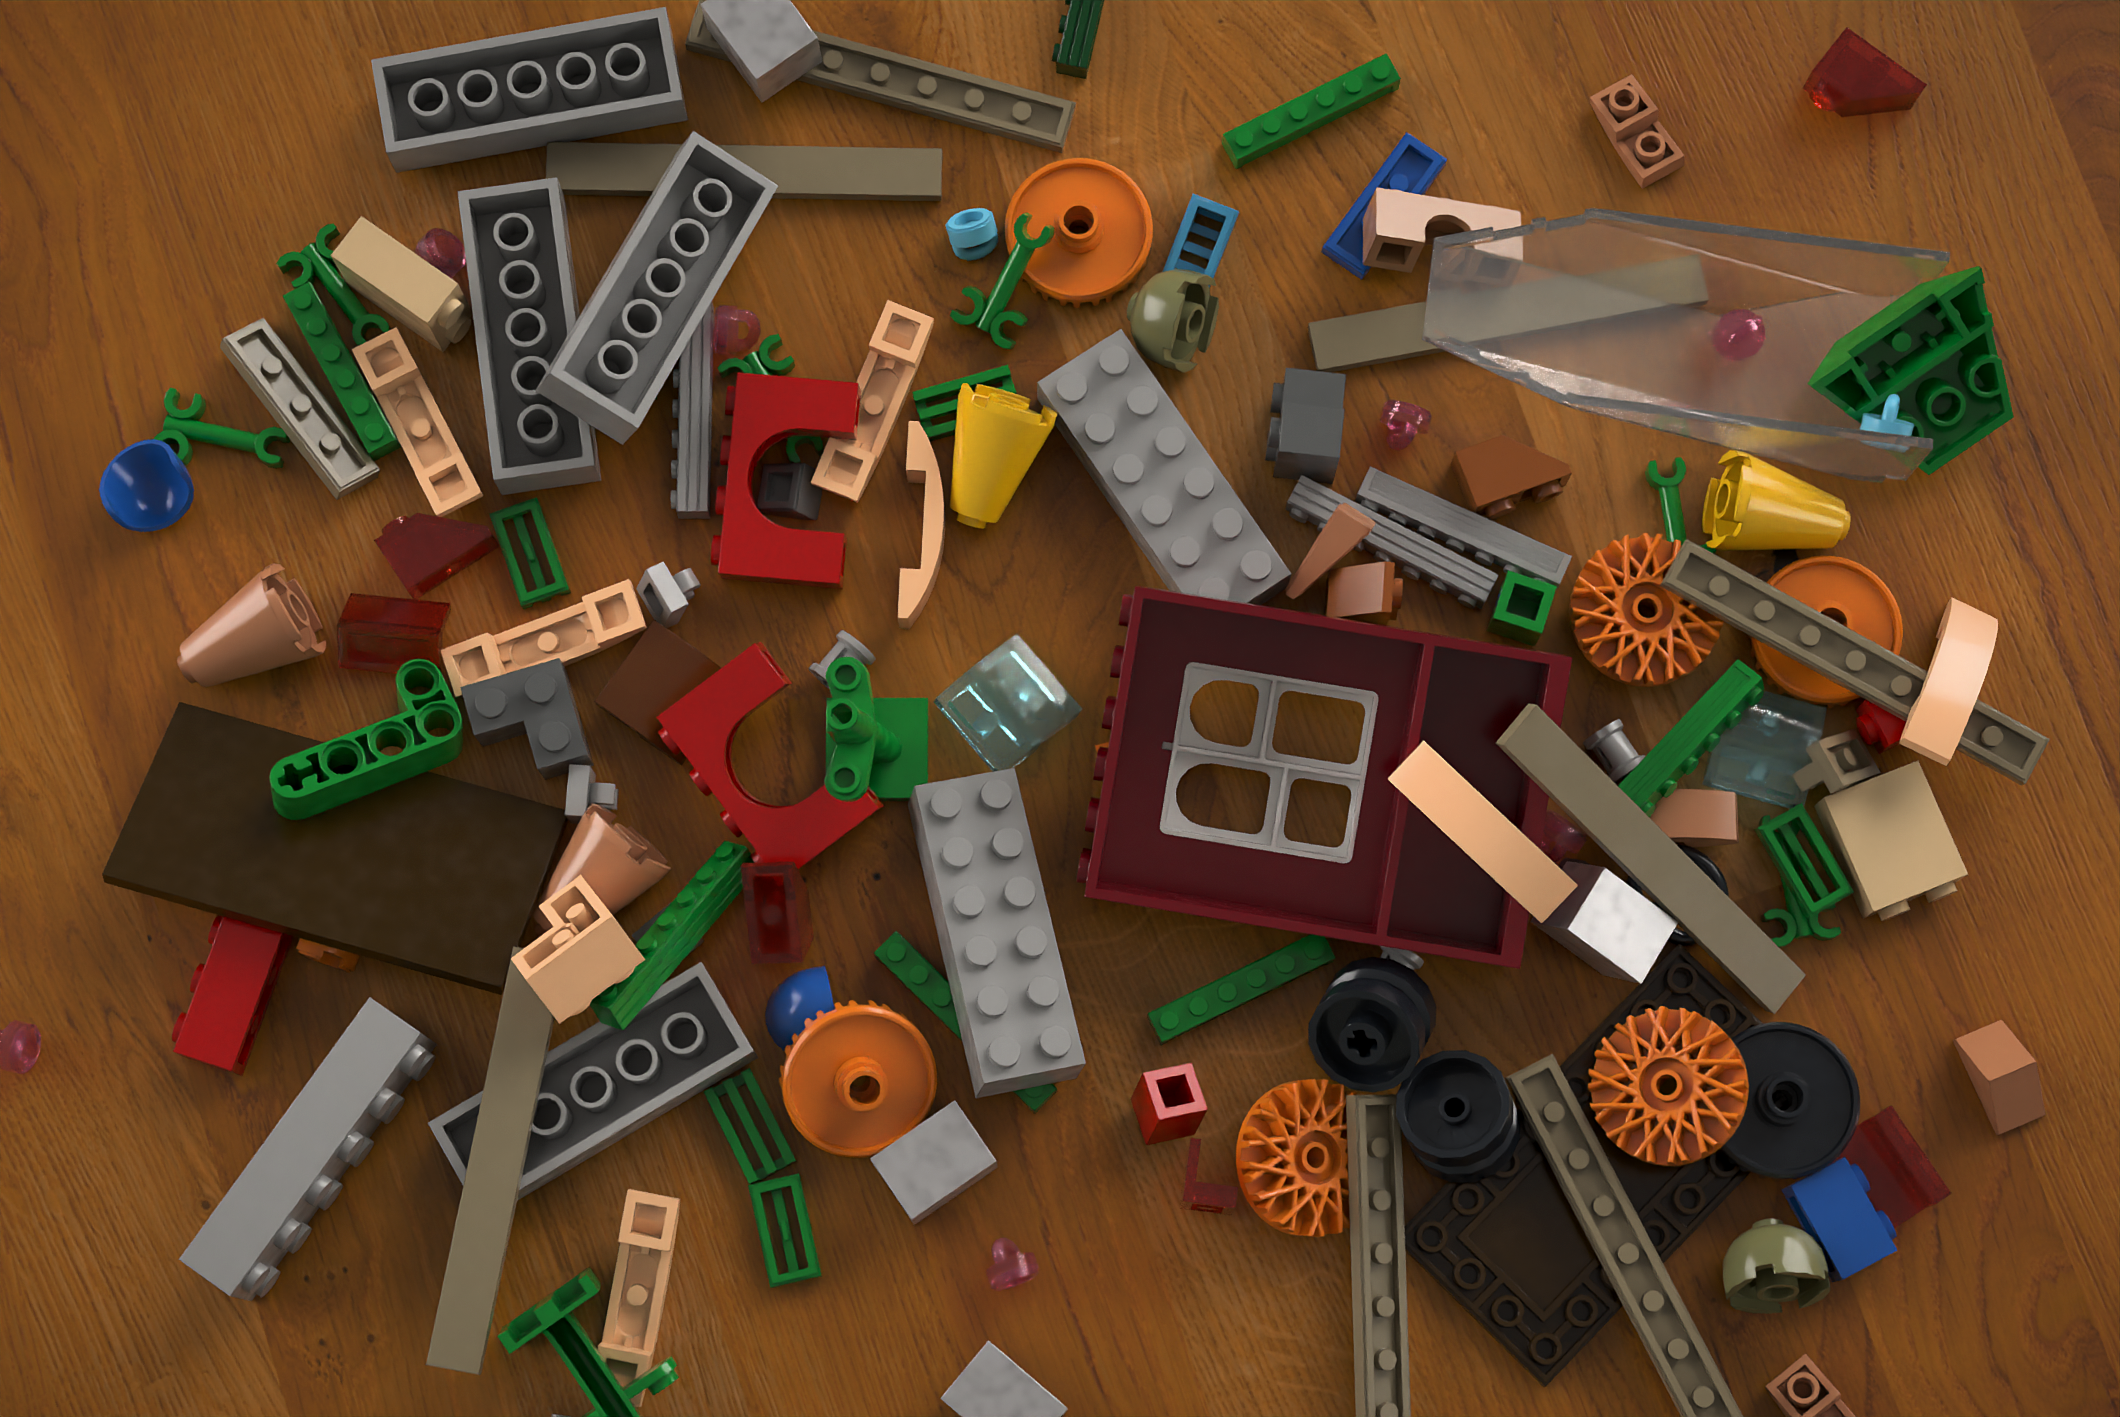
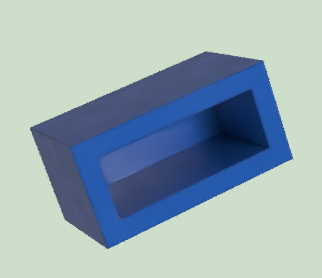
[1781,1157,1897,1282]

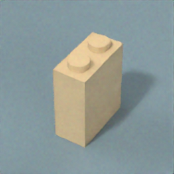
[331,216,473,352]
[1814,761,1968,921]

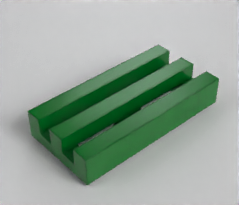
[912,365,1017,442]
[489,497,571,610]
[1754,803,1854,919]
[703,1068,797,1185]
[748,1173,822,1288]

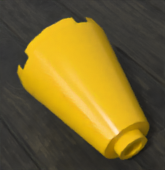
[950,383,1057,529]
[1702,450,1851,551]

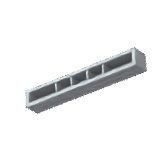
[671,302,714,519]
[1355,466,1572,590]
[1285,475,1499,609]

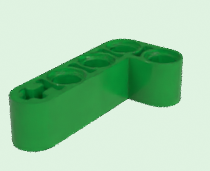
[269,659,463,820]

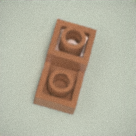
[1590,74,1685,189]
[1649,789,1739,848]
[1765,1354,1856,1417]

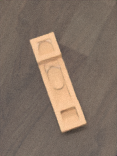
[811,300,934,503]
[352,327,483,519]
[898,421,945,629]
[440,579,647,699]
[1899,597,1998,766]
[1387,740,1578,923]
[598,1189,680,1407]

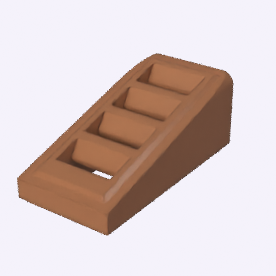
[1285,502,1376,599]

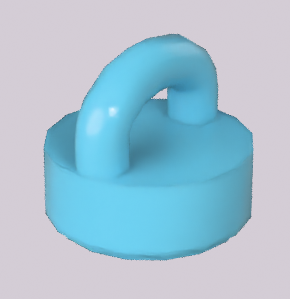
[945,208,998,261]
[1859,394,1914,444]

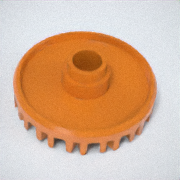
[1005,158,1153,308]
[1569,533,1724,687]
[1747,555,1903,708]
[779,1000,937,1158]
[1588,1006,1749,1166]
[1236,1079,1357,1237]

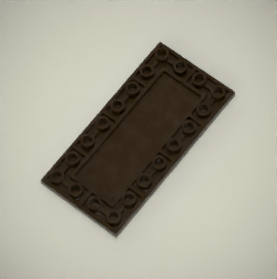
[102,702,568,995]
[1405,944,1789,1387]

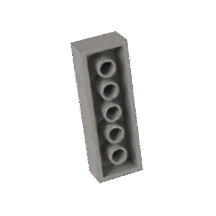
[371,7,688,173]
[535,131,778,445]
[457,177,601,495]
[1037,329,1291,605]
[908,768,1086,1098]
[428,962,758,1201]
[179,997,437,1301]

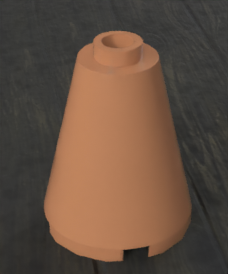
[177,563,327,688]
[533,803,671,936]

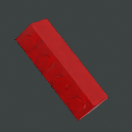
[172,915,294,1076]

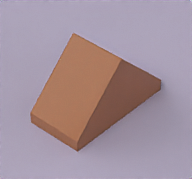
[1953,1020,2046,1136]

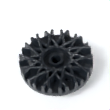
[1718,1022,1860,1181]

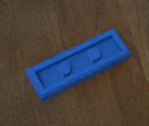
[1321,132,1447,280]

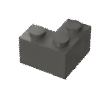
[1265,368,1346,484]
[460,658,594,780]

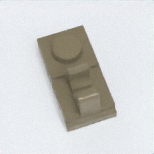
[1792,728,1881,793]

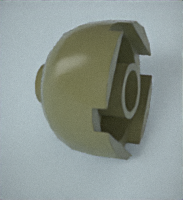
[1127,269,1219,373]
[1723,1219,1831,1314]

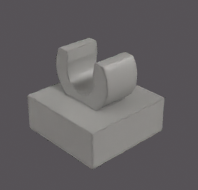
[636,561,701,628]
[565,764,619,824]

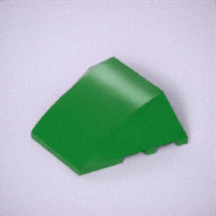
[1807,266,2014,475]

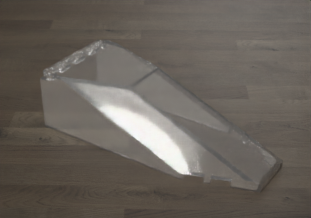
[1422,208,1950,483]

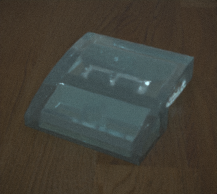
[934,633,1082,772]
[1702,691,1827,809]

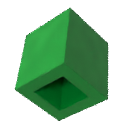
[1487,570,1557,647]

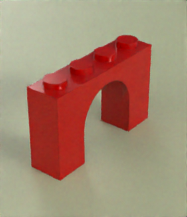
[711,372,861,589]
[656,642,884,882]

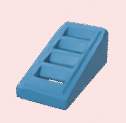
[1162,194,1239,289]

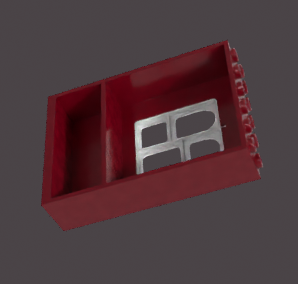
[1076,585,1572,969]

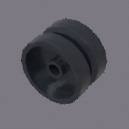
[1308,957,1436,1093]
[1396,1050,1520,1183]

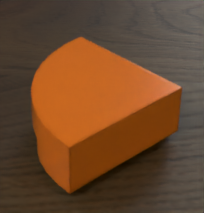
[296,938,360,973]

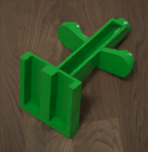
[824,657,929,802]
[497,1266,679,1417]

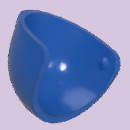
[99,439,194,532]
[765,966,834,1051]

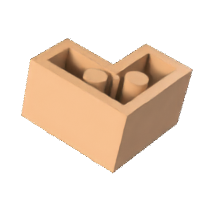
[511,875,645,1024]

